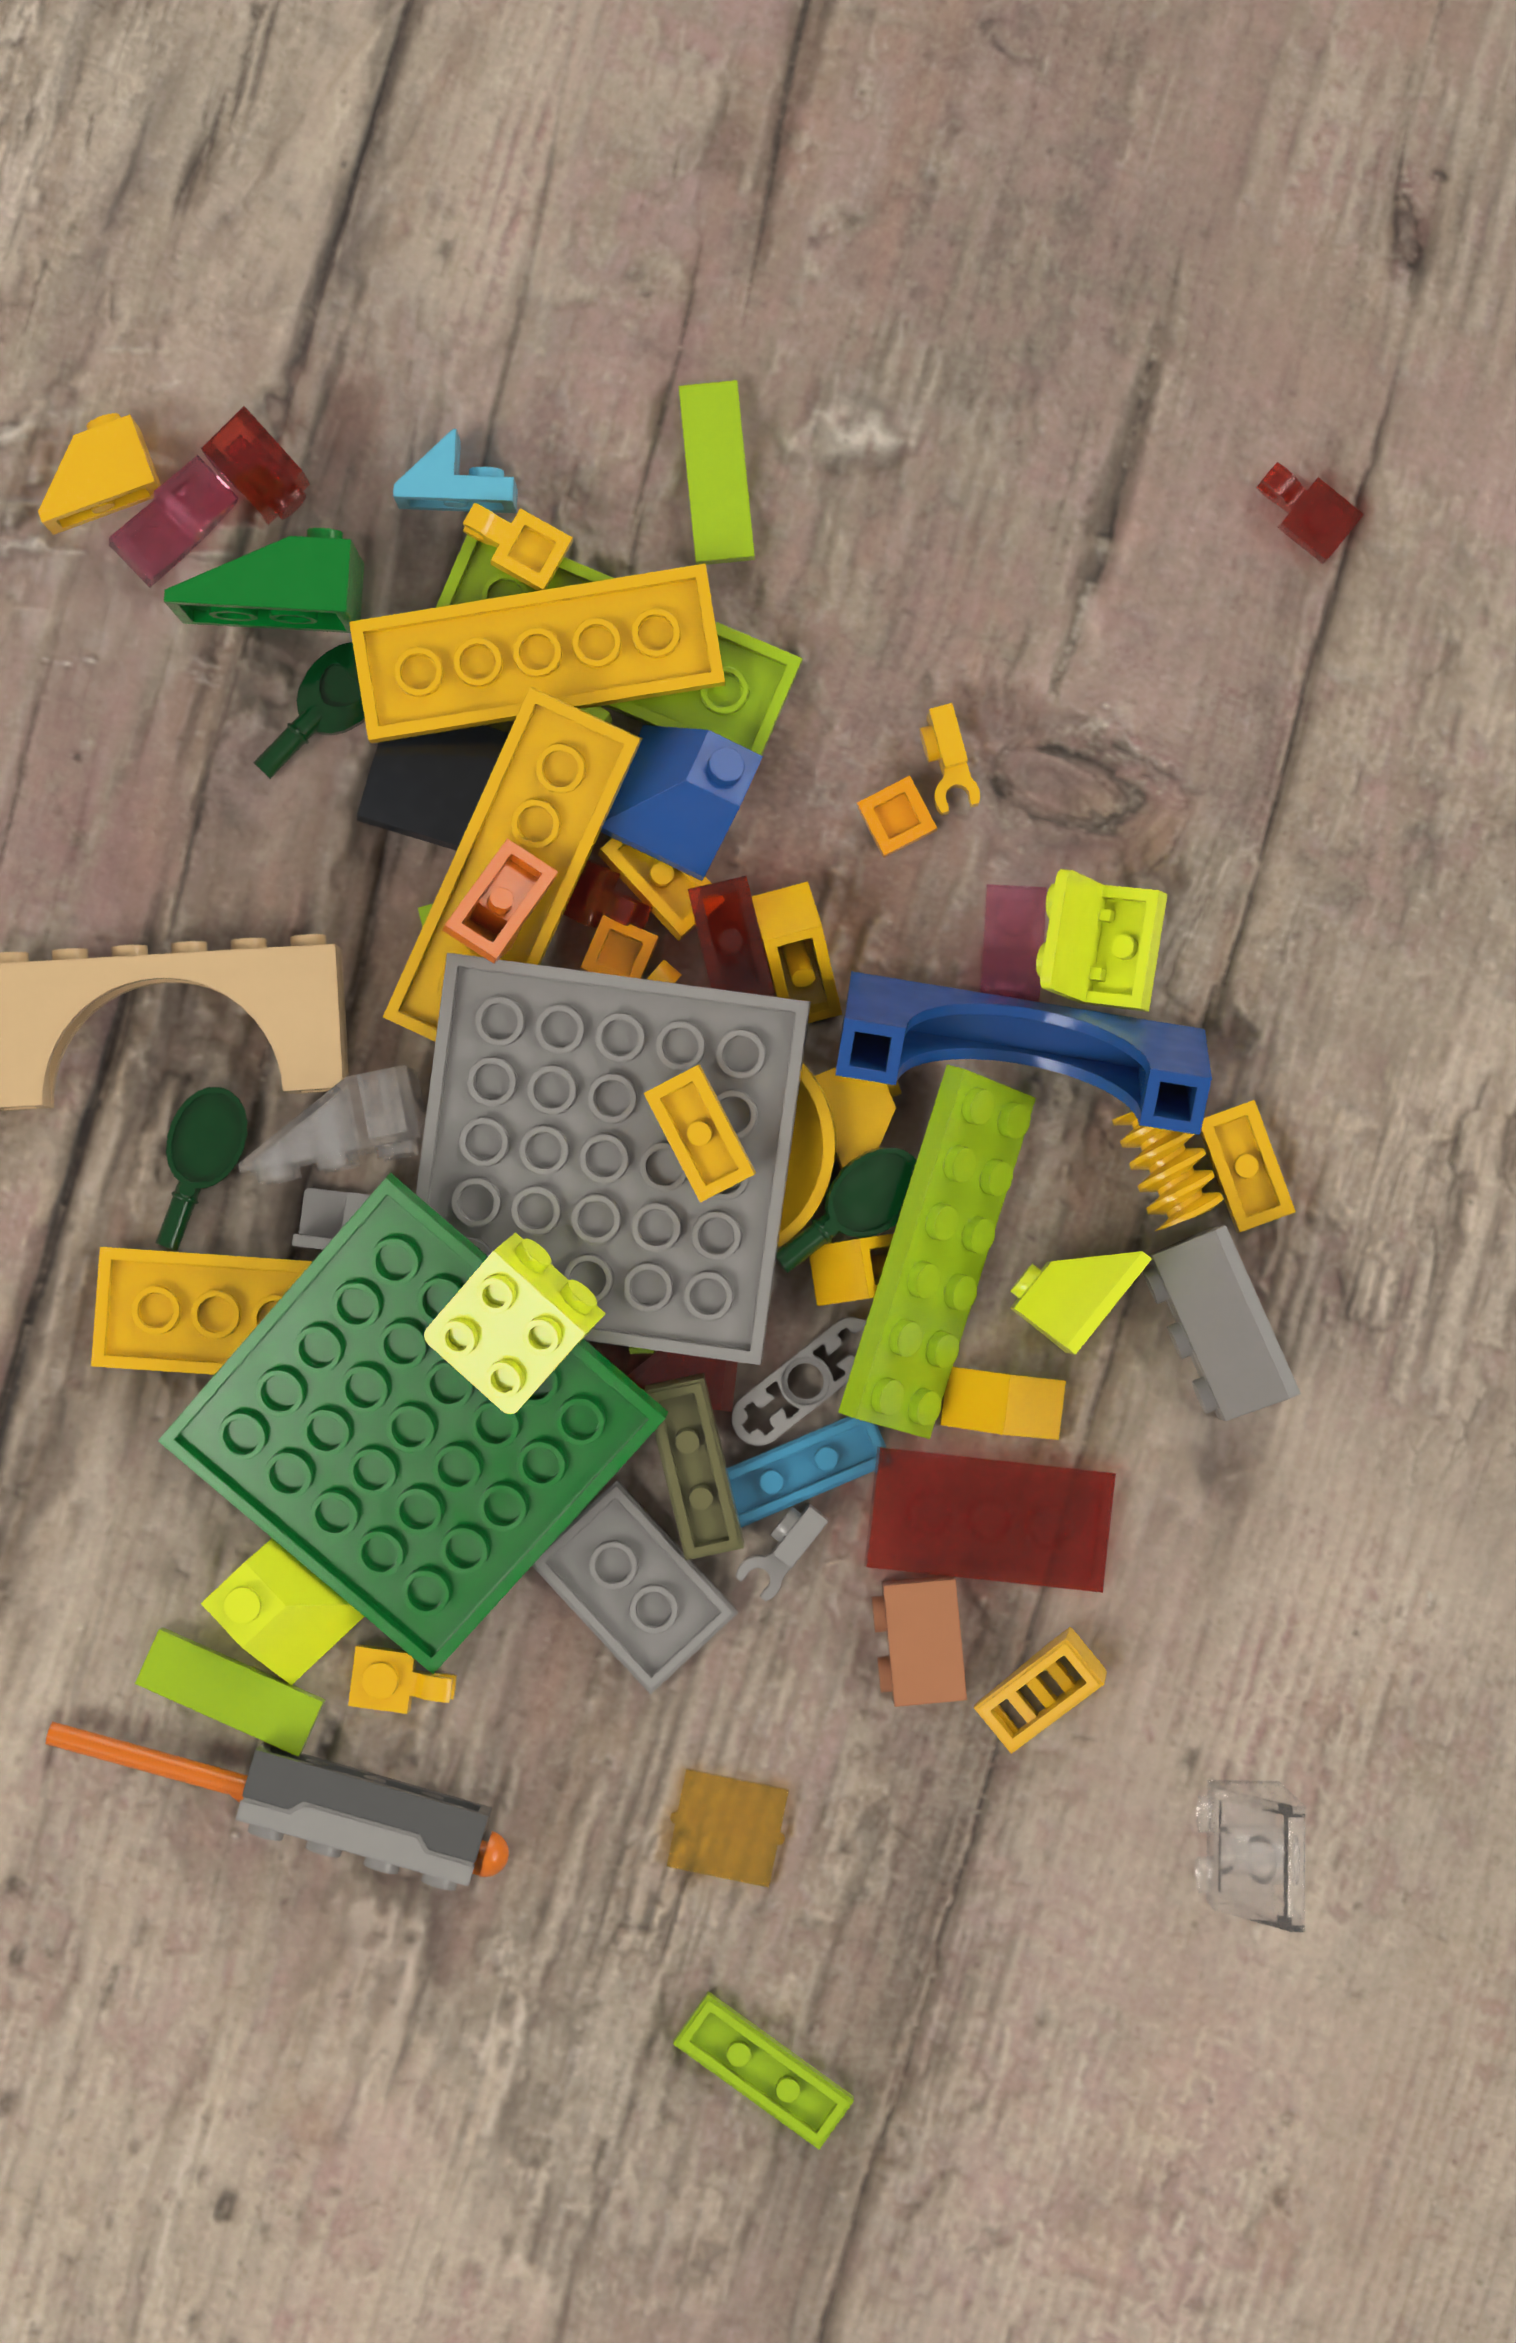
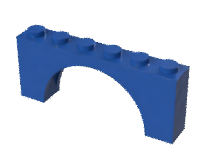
[835,971,1212,1135]

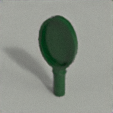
[253,642,365,779]
[155,1087,248,1251]
[776,1147,917,1273]

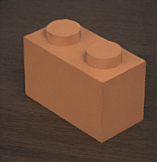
[872,1575,967,1707]

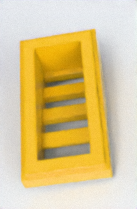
[973,1627,1107,1754]

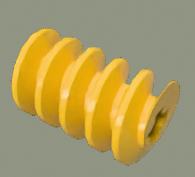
[1112,1112,1223,1231]

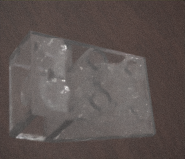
[238,1065,426,1185]

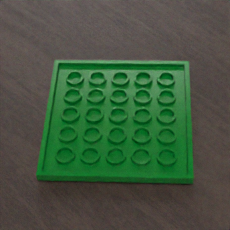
[158,1172,668,1674]

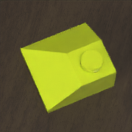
[1010,1251,1152,1355]
[201,1538,365,1686]

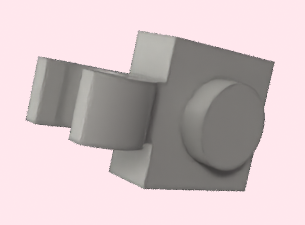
[736,1503,829,1601]

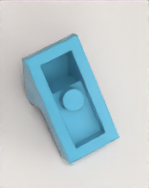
[393,429,518,513]

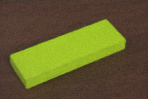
[678,380,755,565]
[135,1627,325,1757]
[673,1991,854,2150]

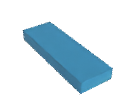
[727,1416,893,1528]

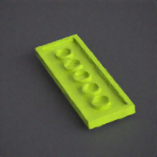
[435,535,802,756]
[838,1065,1036,1439]

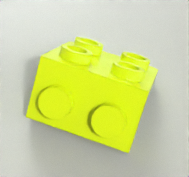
[1036,869,1168,1012]
[424,1232,606,1414]

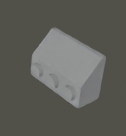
[1143,1225,1301,1421]

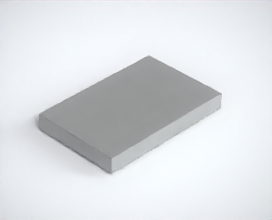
[532,1480,739,1694]

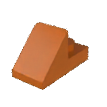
[442,838,558,964]

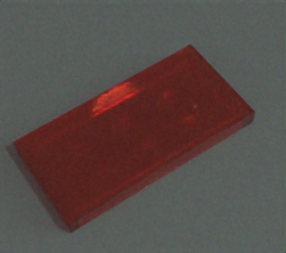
[864,1446,1116,1593]

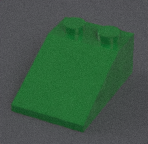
[164,528,364,633]

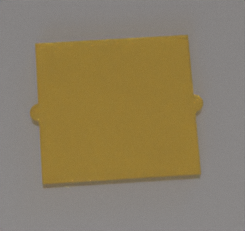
[666,1768,789,1888]

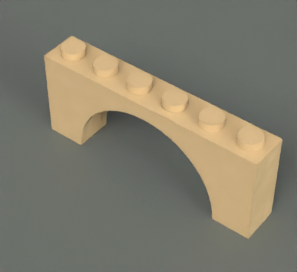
[0,934,350,1111]

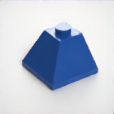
[600,725,763,881]

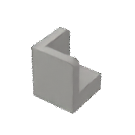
[292,1188,370,1250]

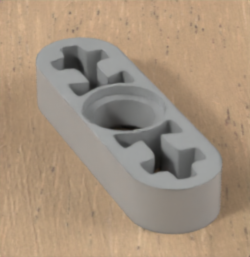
[732,1317,866,1446]

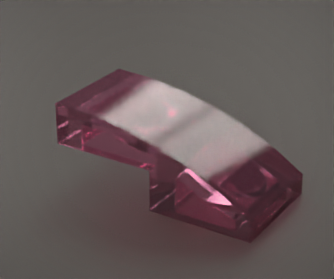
[109,455,239,587]
[979,884,1047,1002]

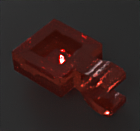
[1256,462,1364,564]
[563,858,653,929]

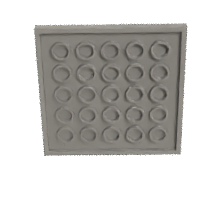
[416,953,811,1365]

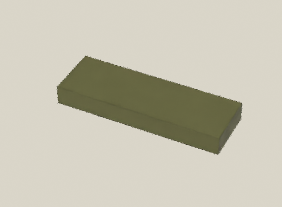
[644,1373,744,1561]

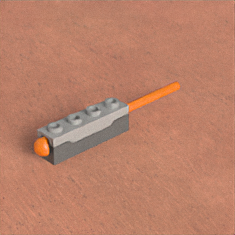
[45,1721,509,1891]

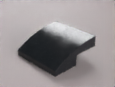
[357,725,508,851]

